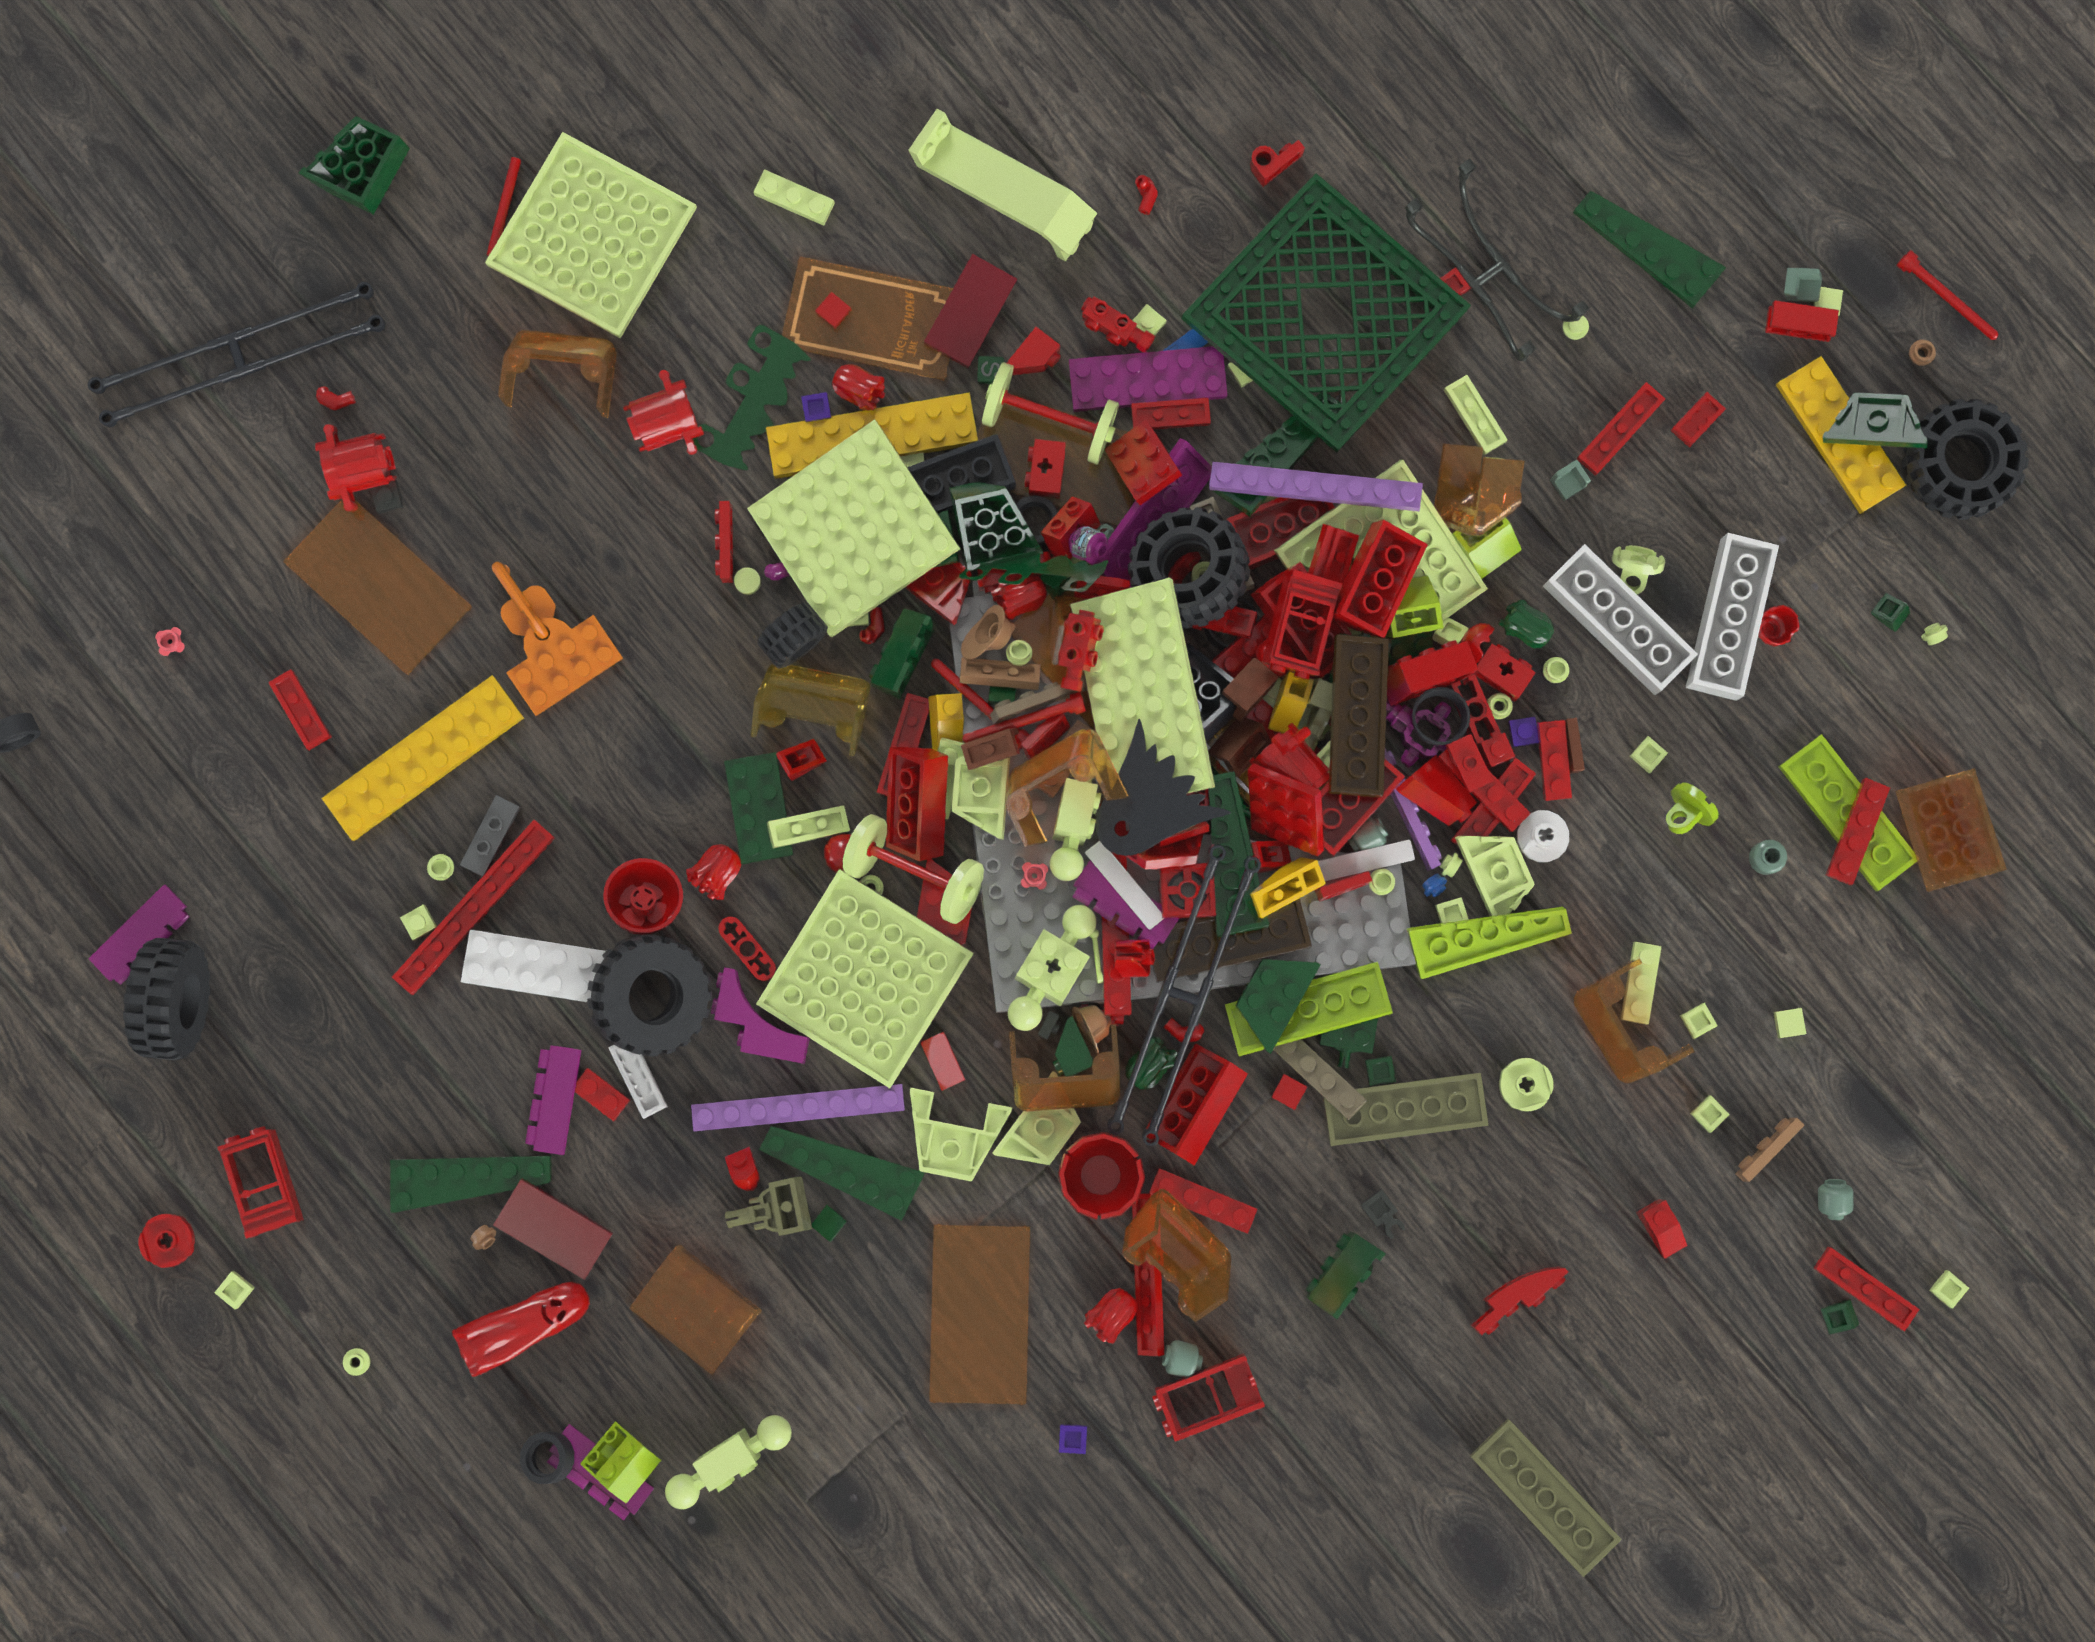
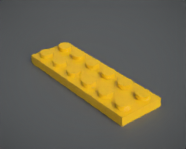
[1776,356,1906,514]

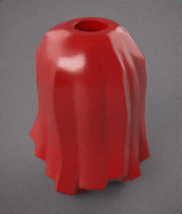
[832,364,885,411]
[991,574,1047,620]
[686,844,741,900]
[1084,1288,1138,1344]

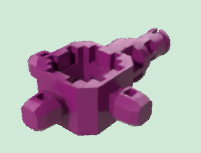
[1386,699,1451,767]

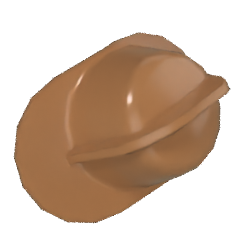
[961,605,1016,659]
[1072,1005,1111,1055]

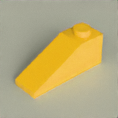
[928,693,964,751]
[1250,857,1326,918]

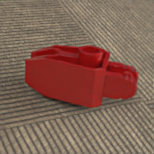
[1114,939,1155,977]

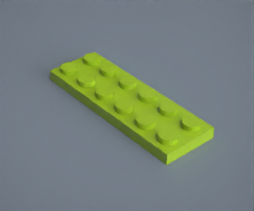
[1778,734,1920,891]
[1225,962,1393,1056]

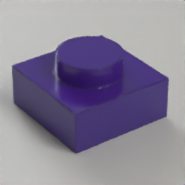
[801,392,831,422]
[1508,717,1539,747]
[1059,1424,1087,1454]

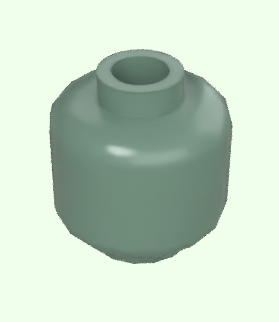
[1349,816,1389,852]
[1749,840,1787,875]
[1818,1179,1854,1220]
[1162,1340,1203,1378]

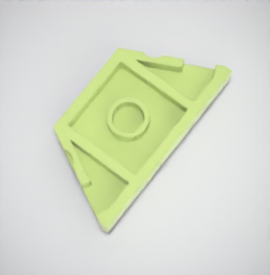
[952,755,1010,840]
[1455,836,1535,917]
[993,1071,1081,1165]

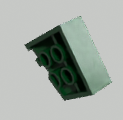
[949,482,1044,571]
[869,608,934,700]
[1305,1231,1386,1319]

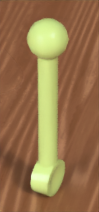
[1090,929,1103,984]

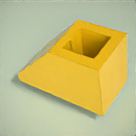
[1268,672,1314,734]

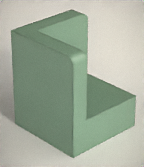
[1784,268,1822,302]
[1550,460,1591,501]

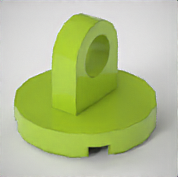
[1666,782,1718,834]

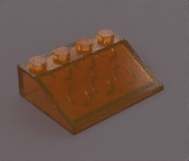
[1895,768,2007,892]
[629,1245,762,1375]

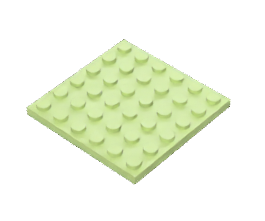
[485,132,697,338]
[747,419,961,637]
[1274,460,1488,638]
[756,869,974,1088]

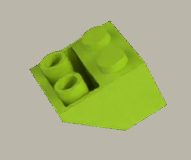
[1452,503,1522,579]
[1386,575,1444,638]
[580,1421,661,1503]

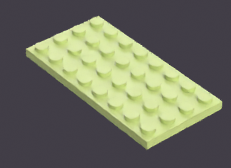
[1071,578,1215,794]

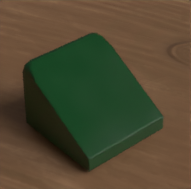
[1040,574,1072,601]
[1871,593,1910,632]
[988,686,1016,705]
[812,1205,848,1243]
[1821,1299,1859,1335]

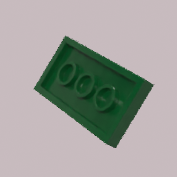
[724,752,794,864]

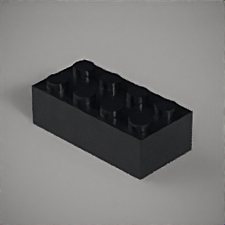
[907,434,1016,514]

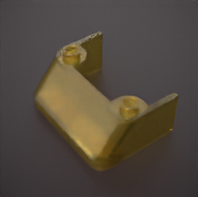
[751,664,871,756]

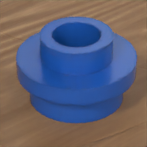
[1422,874,1447,897]

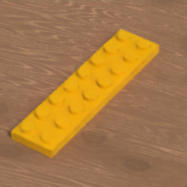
[766,392,978,479]
[322,675,524,841]

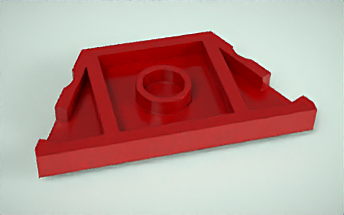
[905,562,972,625]
[1115,830,1204,870]
[917,859,972,945]

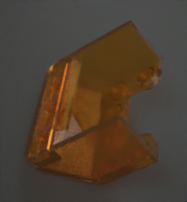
[1122,1189,1231,1322]

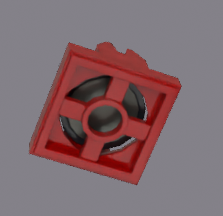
[1158,863,1216,918]

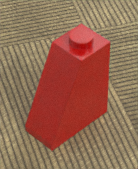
[1396,755,1477,826]

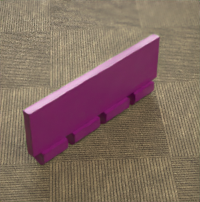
[1072,860,1179,949]
[89,884,190,985]
[525,1045,582,1155]
[547,1424,654,1521]

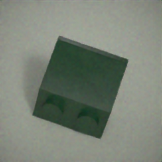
[1052,1016,1095,1079]

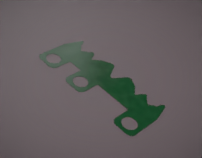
[693,325,811,470]
[959,554,1108,592]

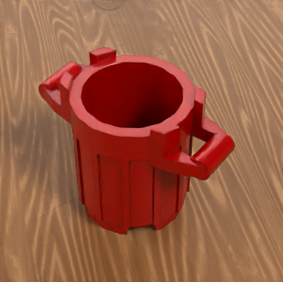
[623,370,704,455]
[315,424,396,512]
[1249,723,1329,789]

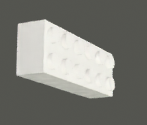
[1686,533,1779,701]
[1543,544,1698,695]
[461,930,606,1002]

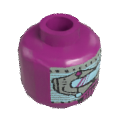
[1069,526,1108,564]

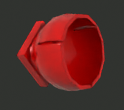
[1058,1132,1145,1220]

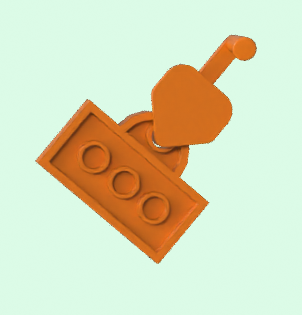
[492,562,624,716]

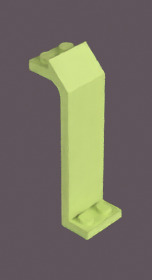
[909,109,1097,261]

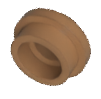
[1909,340,1936,366]
[471,1225,496,1250]

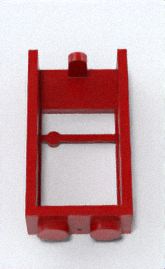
[1262,569,1342,680]
[217,1126,304,1239]
[1152,1353,1265,1442]

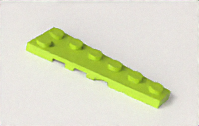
[1407,907,1572,979]

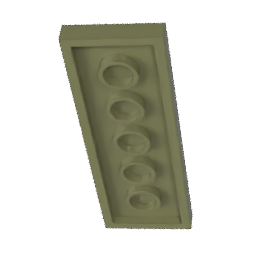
[1323,1073,1489,1146]
[1470,1419,1622,1577]

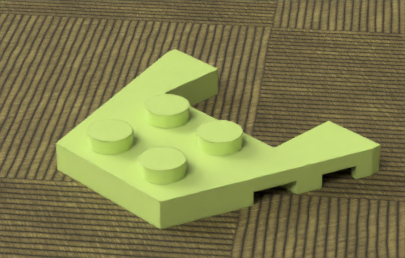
[910,1088,1012,1181]

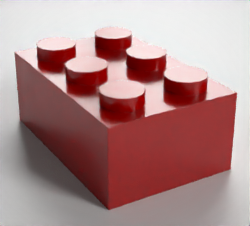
[1387,640,1479,706]

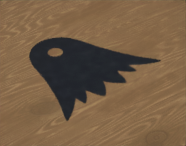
[1096,719,1231,856]

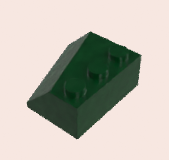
[298,116,410,215]

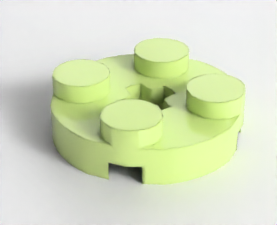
[1499,1058,1553,1111]

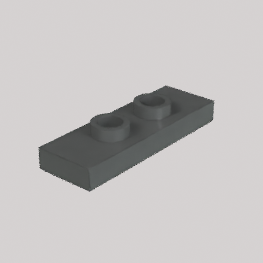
[460,795,521,876]

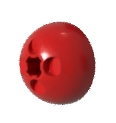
[603,858,683,935]

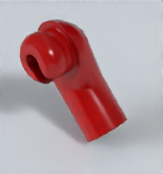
[859,607,885,644]
[1164,1018,1204,1042]

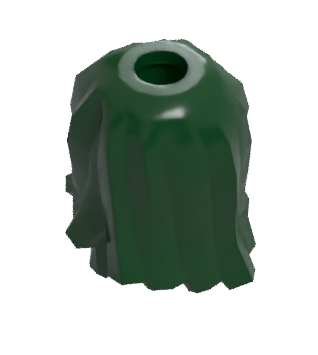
[1498,599,1554,648]
[1125,1036,1178,1090]

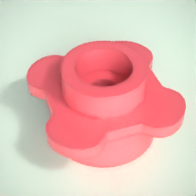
[155,627,185,656]
[1021,862,1048,890]

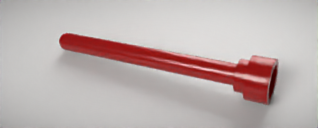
[1896,250,1998,340]
[931,659,1030,751]
[962,691,1086,743]

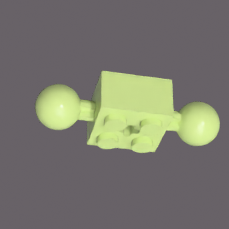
[1050,745,1104,881]
[1008,905,1097,1031]
[665,1415,792,1509]

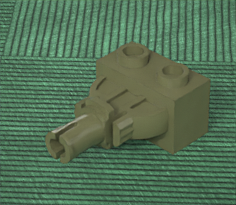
[1302,679,1333,751]
[725,1177,812,1236]

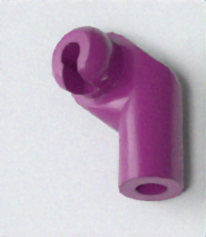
[764,562,790,581]

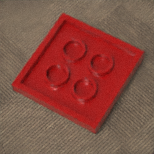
[1248,764,1324,857]

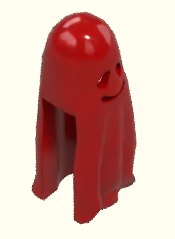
[452,1282,590,1377]

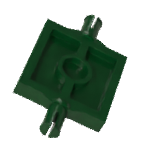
[1320,1018,1378,1069]

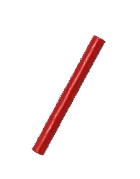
[486,157,521,256]

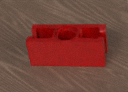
[1765,300,1839,342]
[1448,674,1501,745]

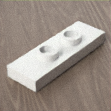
[608,1045,668,1119]

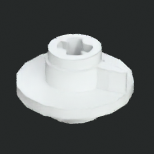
[1517,810,1569,862]

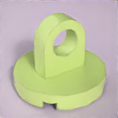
[1612,545,1665,594]

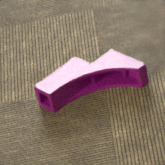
[711,967,810,1064]

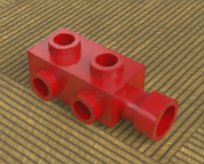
[1081,296,1156,353]
[1058,610,1104,692]

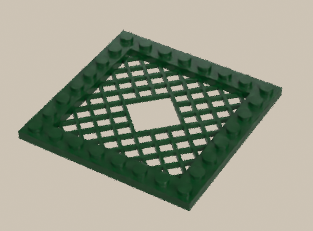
[1181,173,1471,453]

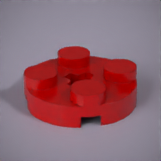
[138,1214,195,1268]

